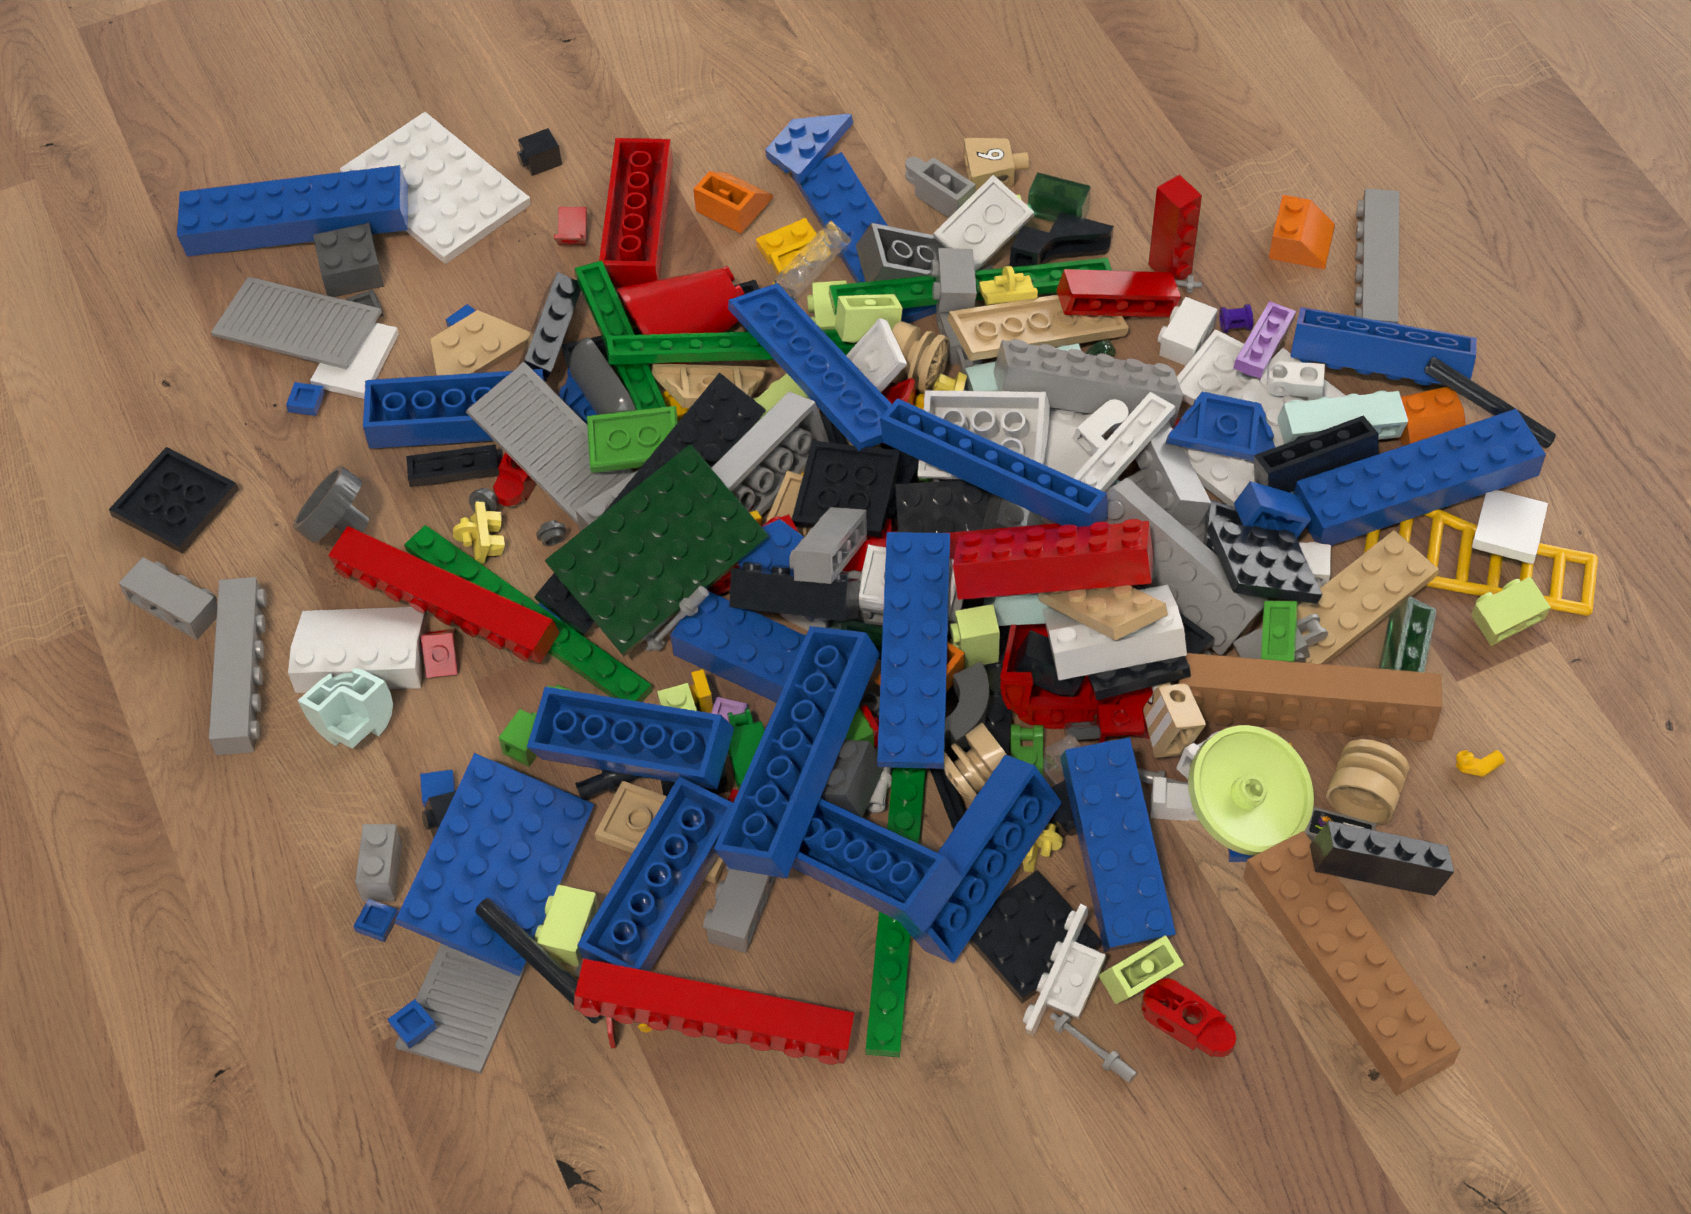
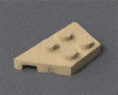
[430,310,530,376]
[652,364,766,408]

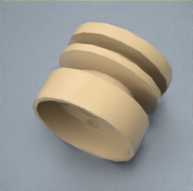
[891,321,950,394]
[944,723,1008,803]
[1326,739,1410,825]

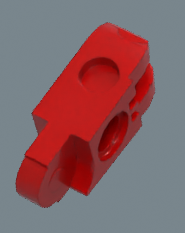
[493,452,537,506]
[1141,978,1236,1057]

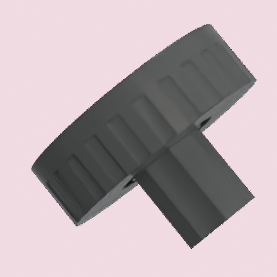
[293,465,370,543]

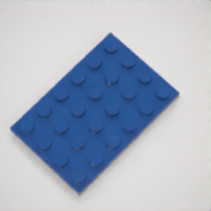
[394,753,594,976]

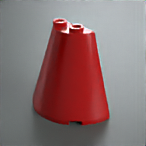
[617,266,744,365]
[1000,623,1123,729]

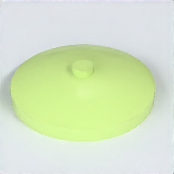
[1188,725,1314,856]

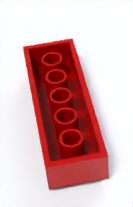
[599,138,673,288]
[953,519,1153,600]

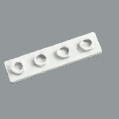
[1023,904,1106,1037]

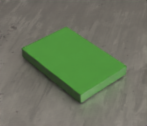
[587,406,678,473]

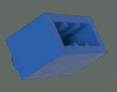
[1234,481,1311,539]

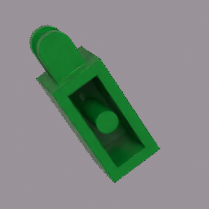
[727,708,764,790]

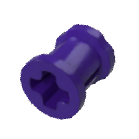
[1219,304,1253,333]

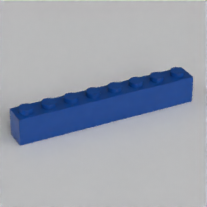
[880,398,1108,527]

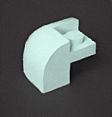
[298,668,393,749]

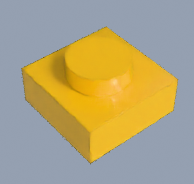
[689,669,713,713]

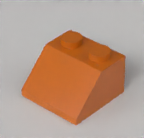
[1269,195,1335,269]
[1399,387,1466,446]

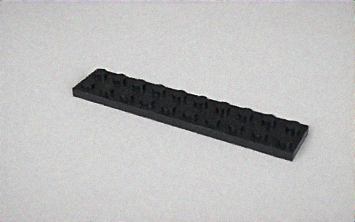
[534,372,766,636]

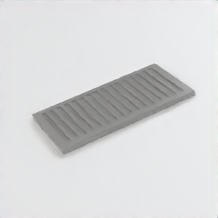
[211,277,382,369]
[466,362,634,526]
[395,915,547,1074]

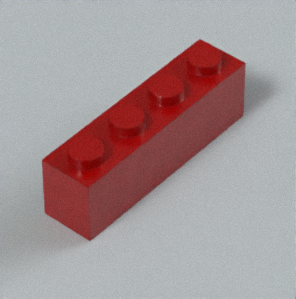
[1148,174,1202,280]
[1056,269,1181,317]

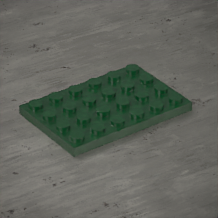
[544,444,770,657]

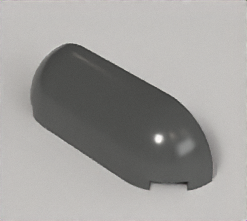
[570,337,636,415]

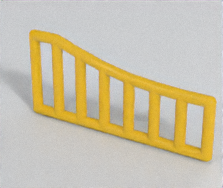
[1364,509,1598,616]

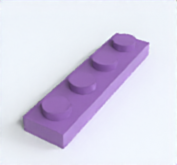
[1233,301,1296,379]

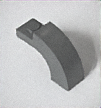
[944,661,989,754]

